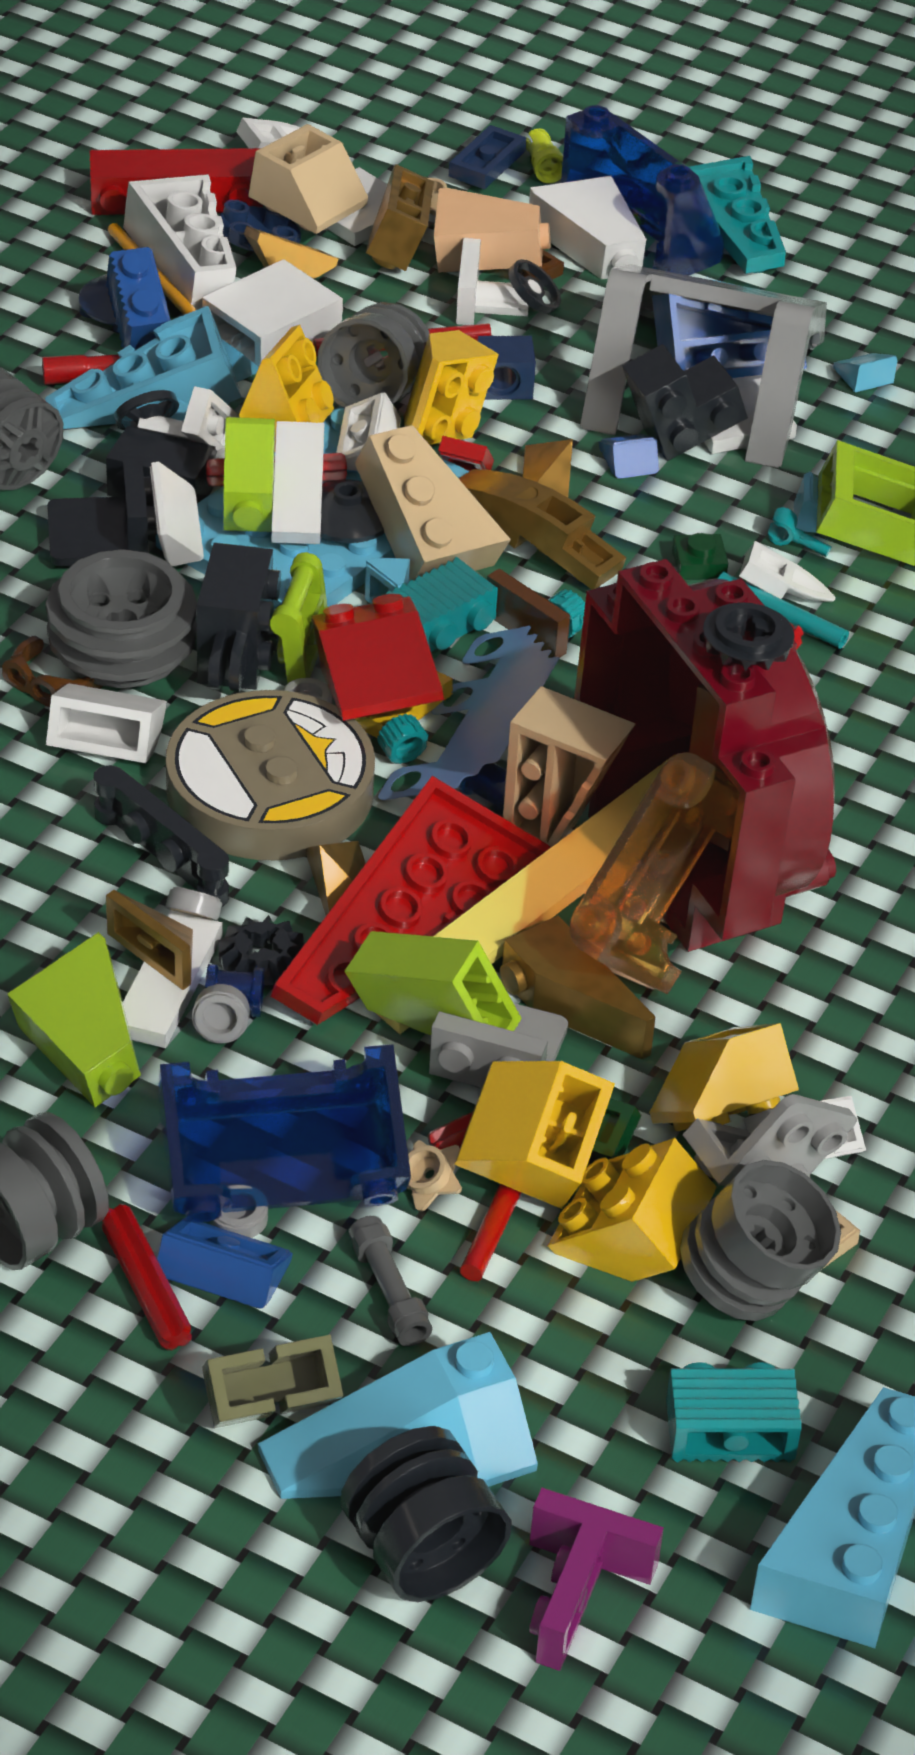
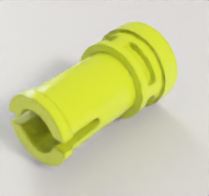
[526,128,568,183]

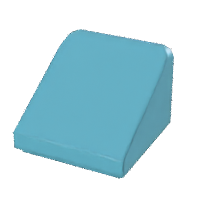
[833,353,897,393]

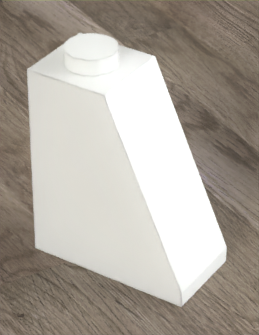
[529,176,646,280]

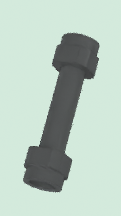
[349,1216,432,1346]

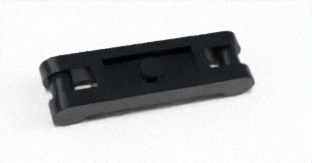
[93,765,229,907]

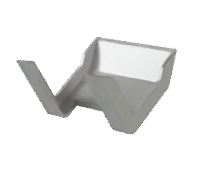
[580,265,827,468]

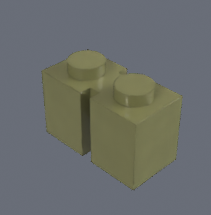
[202,1334,343,1428]

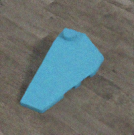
[45,306,242,429]
[258,1332,538,1499]

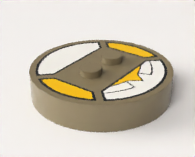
[166,690,375,861]

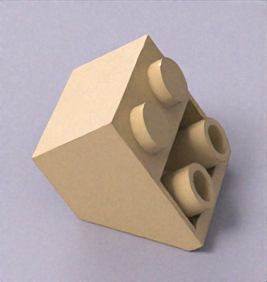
[248,124,369,234]

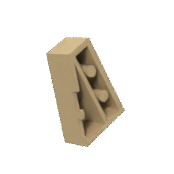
[355,425,511,581]
[503,686,636,847]

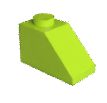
[224,417,275,532]

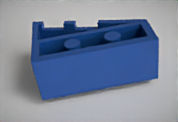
[652,294,807,378]

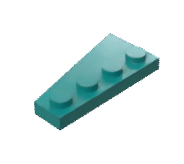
[673,156,786,274]

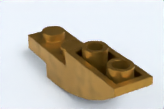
[458,469,627,589]

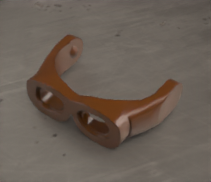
[2,636,103,708]

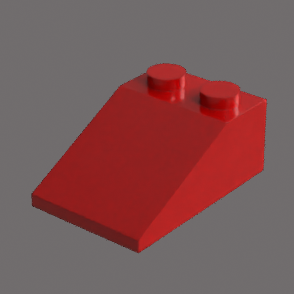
[312,594,444,721]

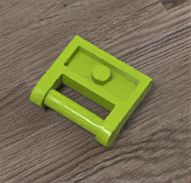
[270,552,328,683]

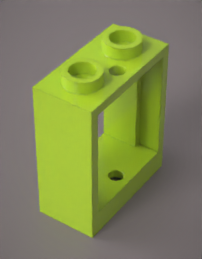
[816,440,915,566]

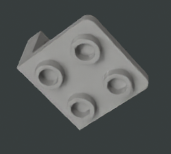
[429,1003,568,1088]
[683,1094,857,1186]

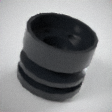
[341,1426,512,1603]

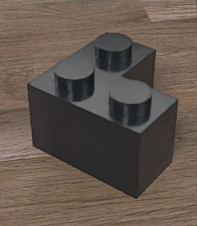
[622,344,748,461]

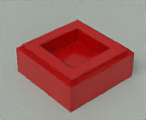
[438,436,494,472]

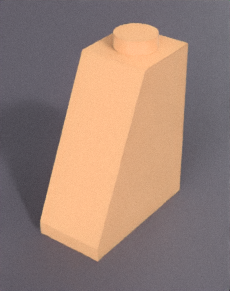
[434,188,551,273]

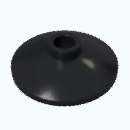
[320,479,385,543]

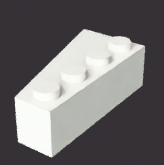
[123,174,236,310]

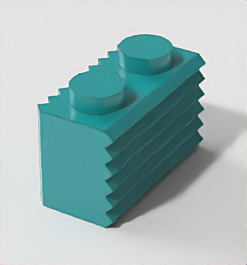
[386,557,498,652]
[666,1362,801,1463]

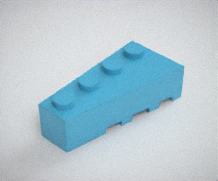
[750,1387,915,1648]

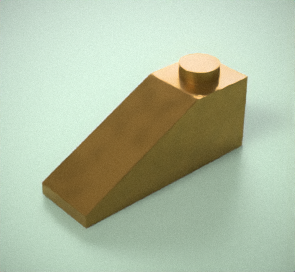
[366,164,434,271]
[500,916,656,1059]

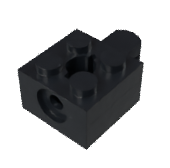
[196,543,281,692]

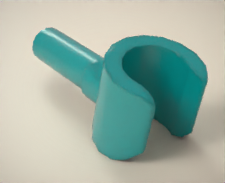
[768,507,832,557]

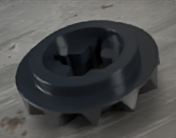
[702,602,794,671]
[218,915,304,986]

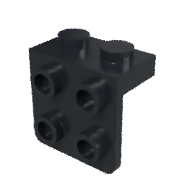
[47,457,157,567]

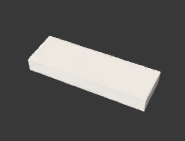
[271,421,324,544]
[123,910,223,1048]

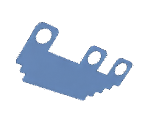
[378,626,560,800]

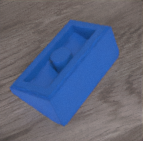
[157,1217,293,1309]

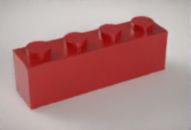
[90,148,263,215]

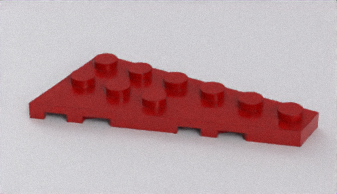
[270,776,551,1025]

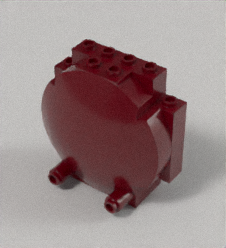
[574,559,836,952]

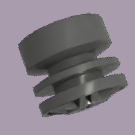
[317,302,430,408]
[0,367,64,490]
[0,1111,109,1270]
[680,1160,841,1321]

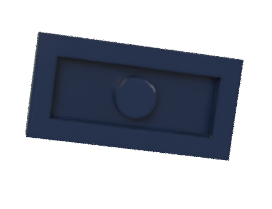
[448,125,526,189]

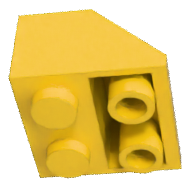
[239,324,334,452]
[404,330,499,445]
[649,1023,799,1131]
[454,1061,615,1209]
[547,1138,717,1282]

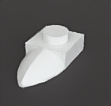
[236,118,301,149]
[739,541,835,602]

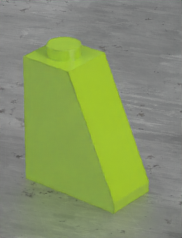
[344,931,522,1035]
[7,932,141,1107]

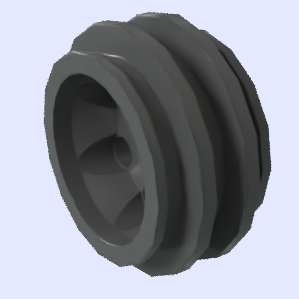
[46,549,197,688]

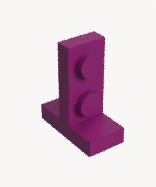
[529,1488,664,1671]

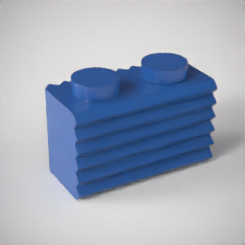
[106,247,171,350]

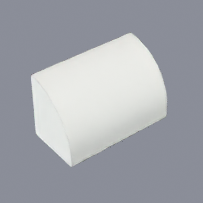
[46,683,167,763]

